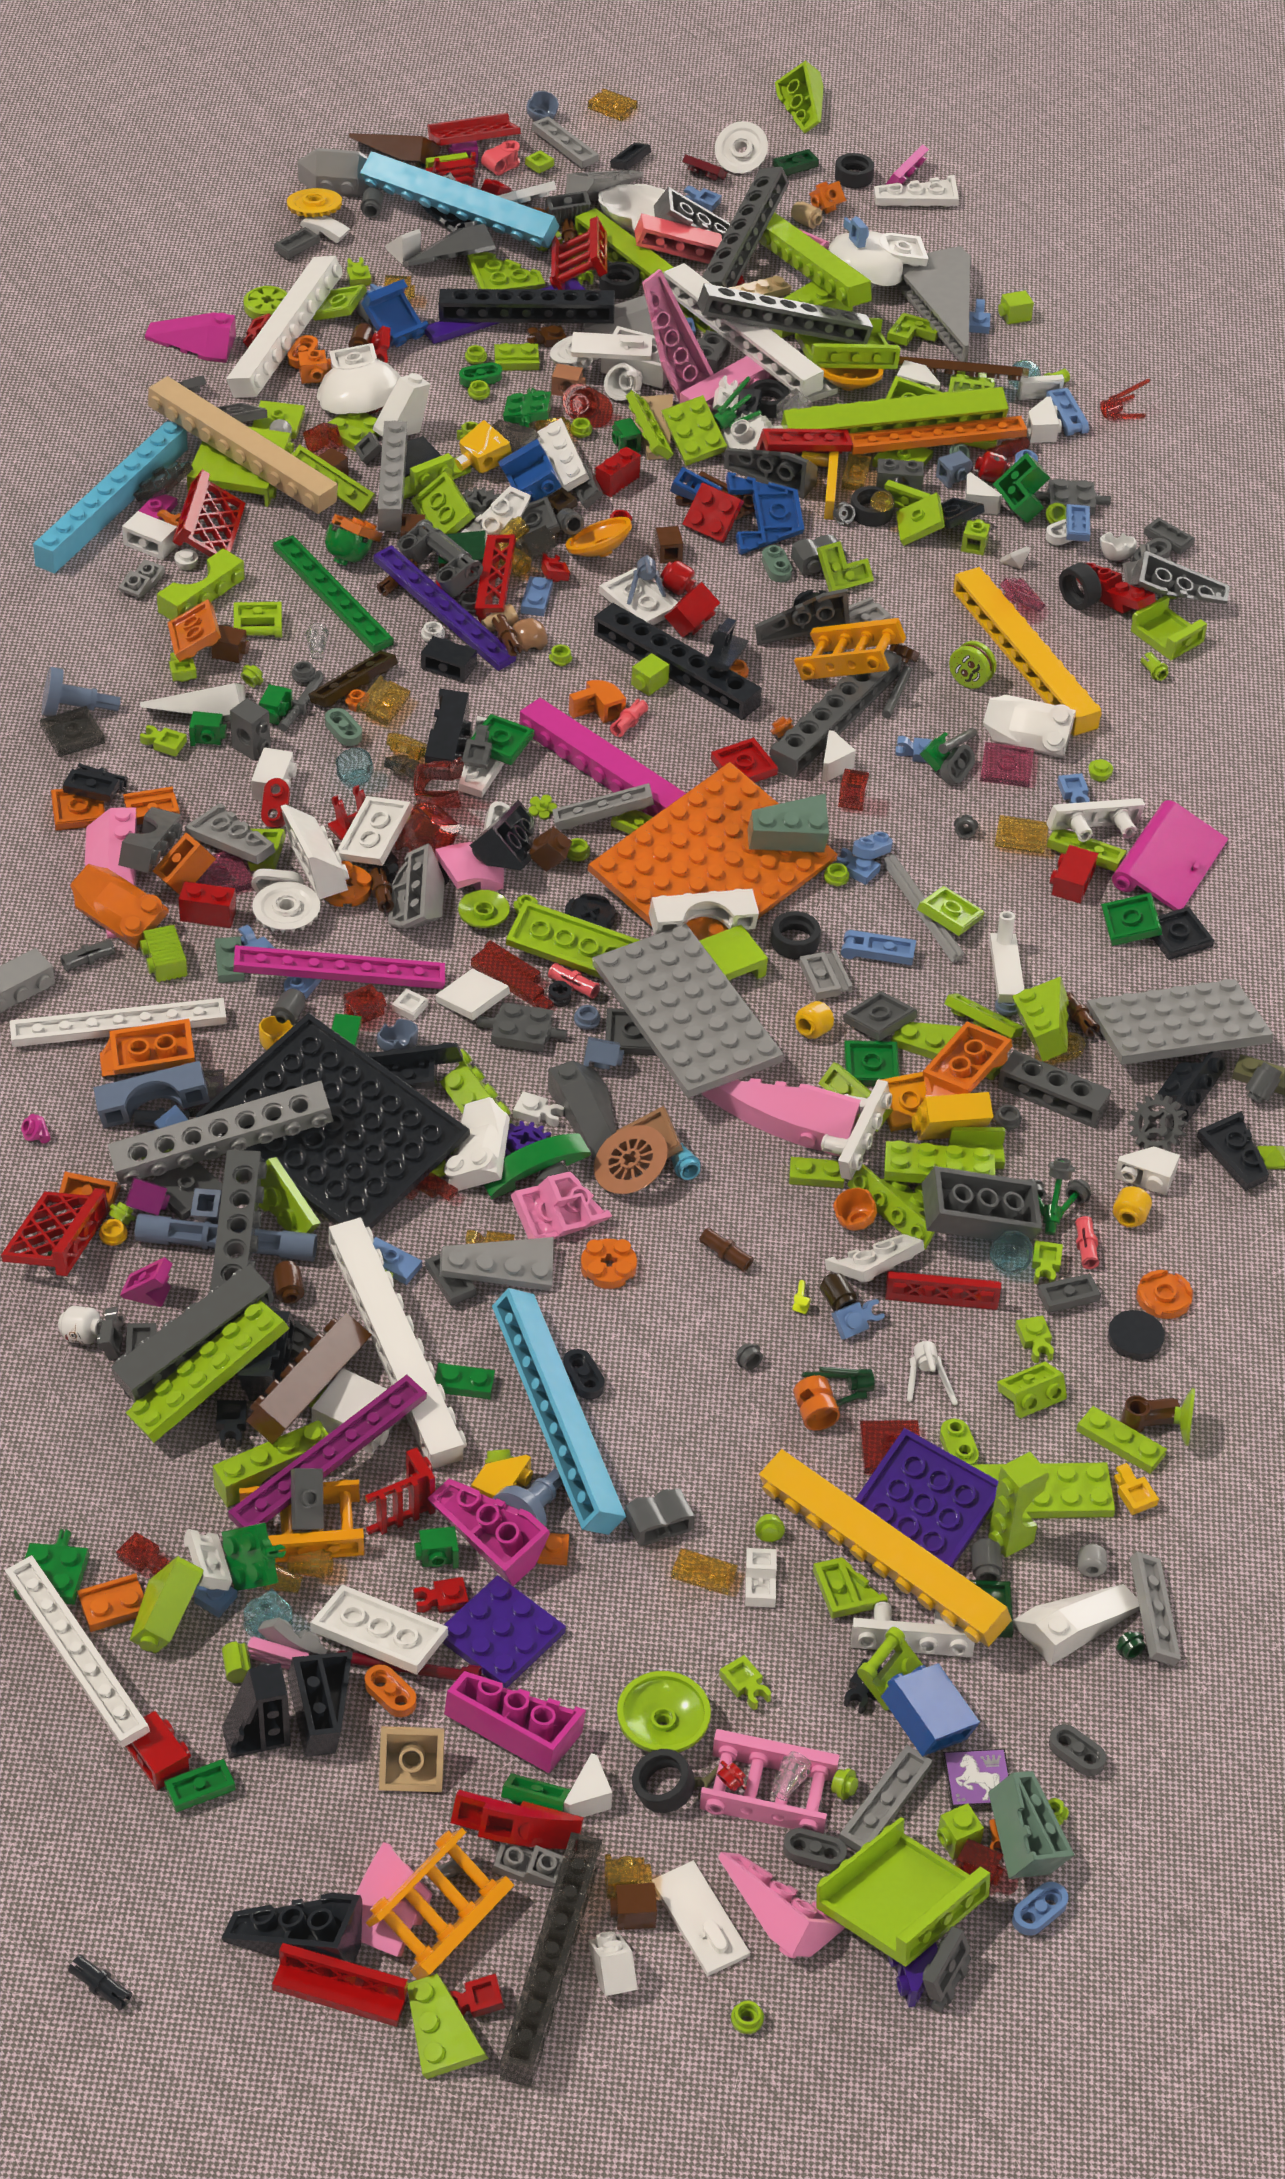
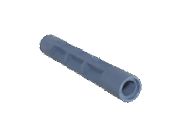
[135,1213,318,1262]

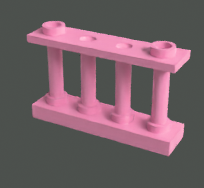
[699,1729,840,1834]

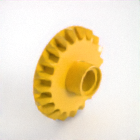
[287,188,342,218]

